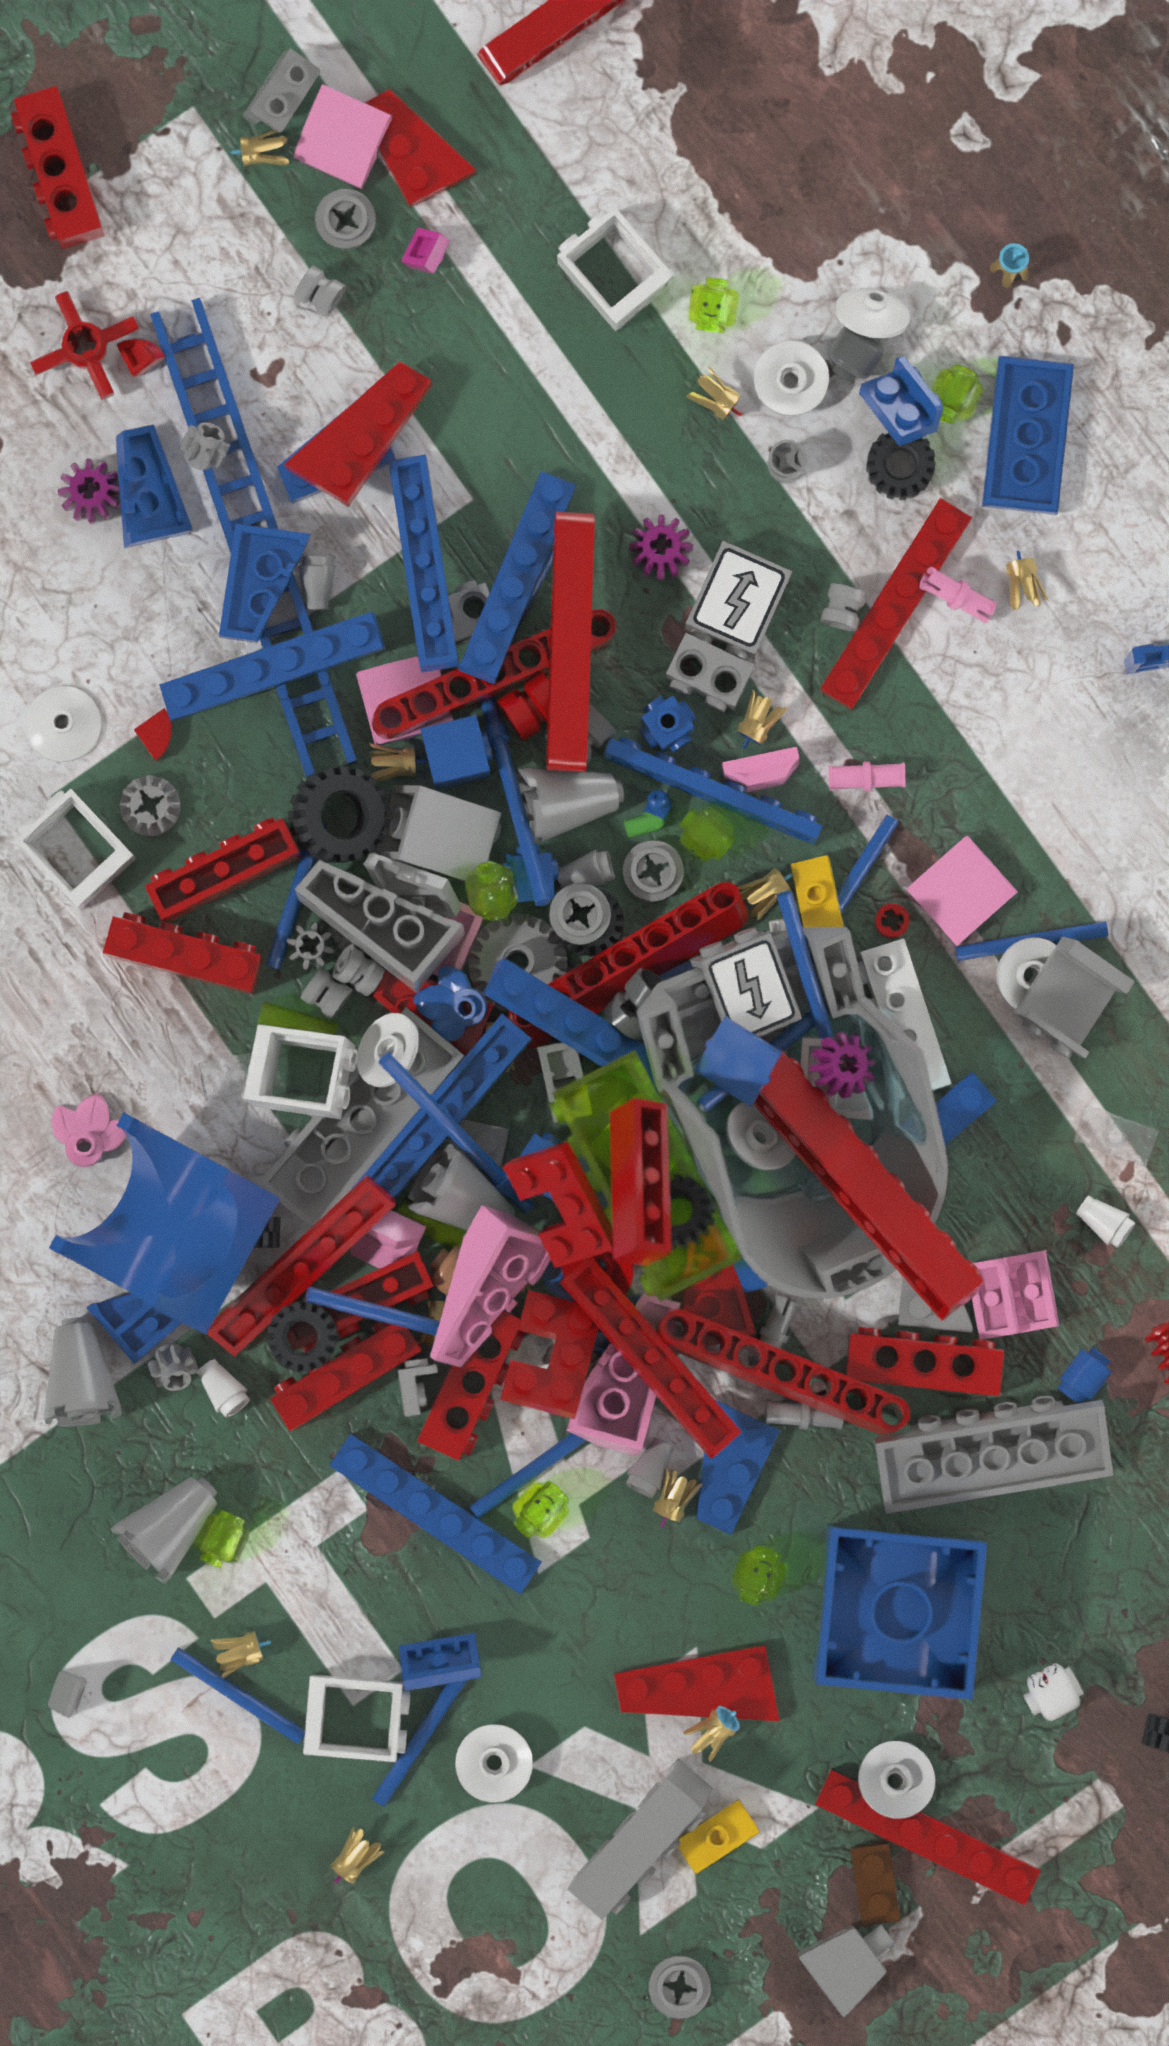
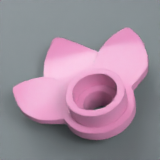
[52,1094,126,1167]

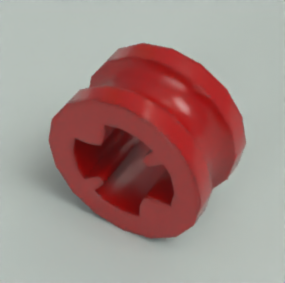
[874,903,909,939]

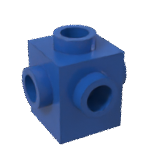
[639,696,696,753]
[501,844,558,902]

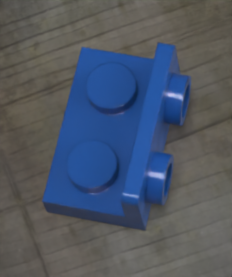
[859,355,943,446]
[399,1633,482,1691]

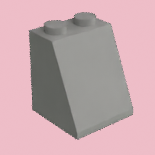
[373,785,501,886]

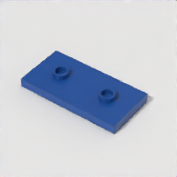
[981,356,1074,515]

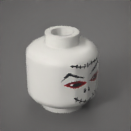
[1023,1663,1084,1721]

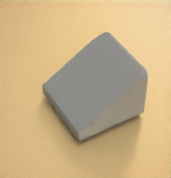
[48,1671,87,1718]

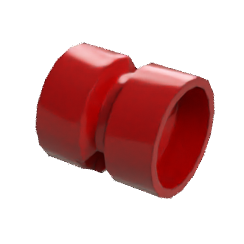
[497,672,549,742]

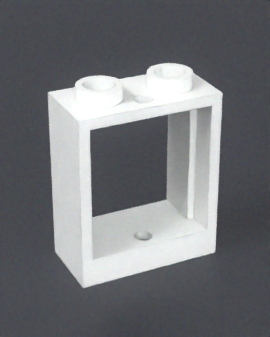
[557,207,674,332]
[15,789,136,910]
[243,1024,358,1119]
[303,1674,410,1762]

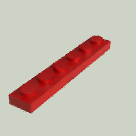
[819,498,972,711]
[207,1175,395,1357]
[560,1257,742,1459]
[815,1769,1041,1906]

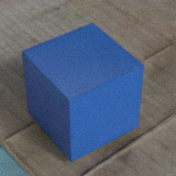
[421,715,493,791]

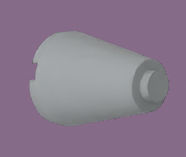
[516,768,624,844]
[408,1144,515,1231]
[44,1317,122,1427]
[111,1477,217,1584]

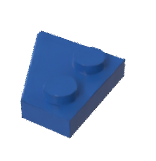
[1124,644,1169,675]
[86,1294,182,1364]

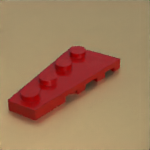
[284,361,433,507]
[614,1644,780,1722]

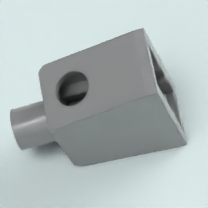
[797,1924,895,2017]

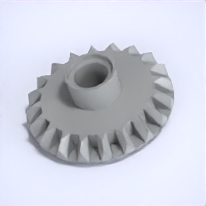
[468,914,567,1012]

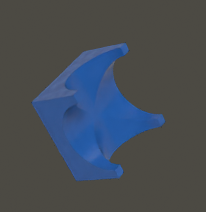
[49,1112,281,1335]
[812,1525,987,1700]

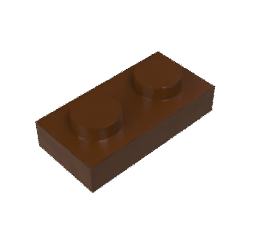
[850,1842,901,1927]

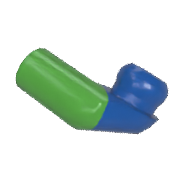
[623,790,671,839]

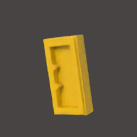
[791,855,844,927]
[677,1798,760,1875]

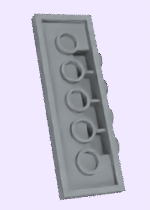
[258,1007,465,1228]
[874,1396,1113,1514]

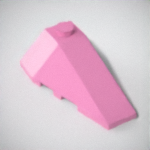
[430,1205,551,1367]
[567,1293,681,1456]

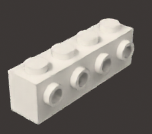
[857,938,951,1100]

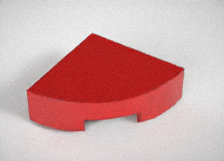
[116,338,165,377]
[133,708,172,762]

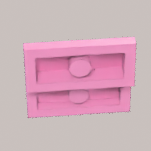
[293,84,392,190]
[356,656,453,745]
[906,835,1018,946]
[972,1250,1060,1340]

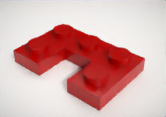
[503,1142,613,1268]
[500,1290,598,1420]

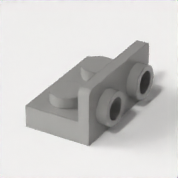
[243,48,320,132]
[398,1358,438,1417]

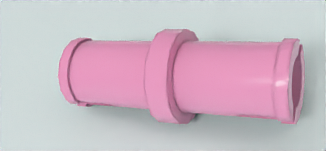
[920,567,997,623]
[829,761,906,792]

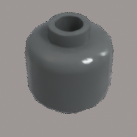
[828,326,884,382]

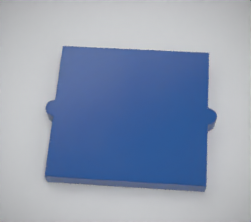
[694,1016,783,1106]

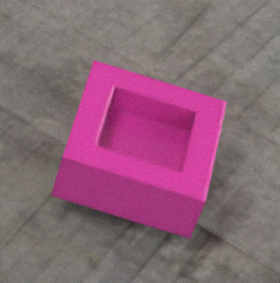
[401,228,450,274]

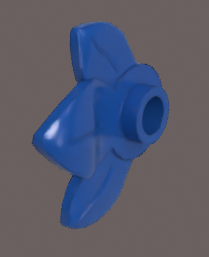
[413,966,488,1042]

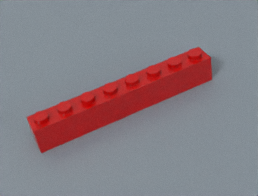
[753,1050,984,1321]

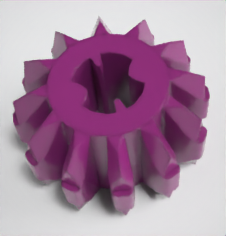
[58,458,120,524]
[629,514,693,580]
[809,1032,877,1099]

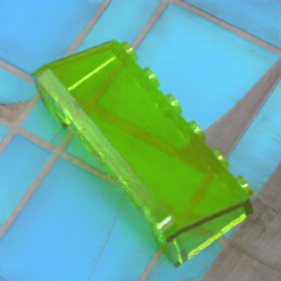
[549,1050,743,1301]

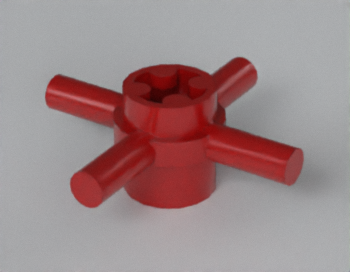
[30,291,139,400]

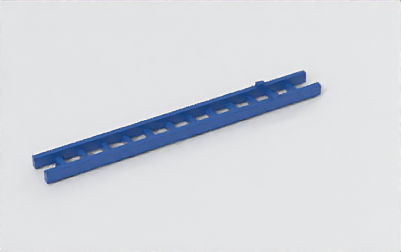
[150,297,357,779]

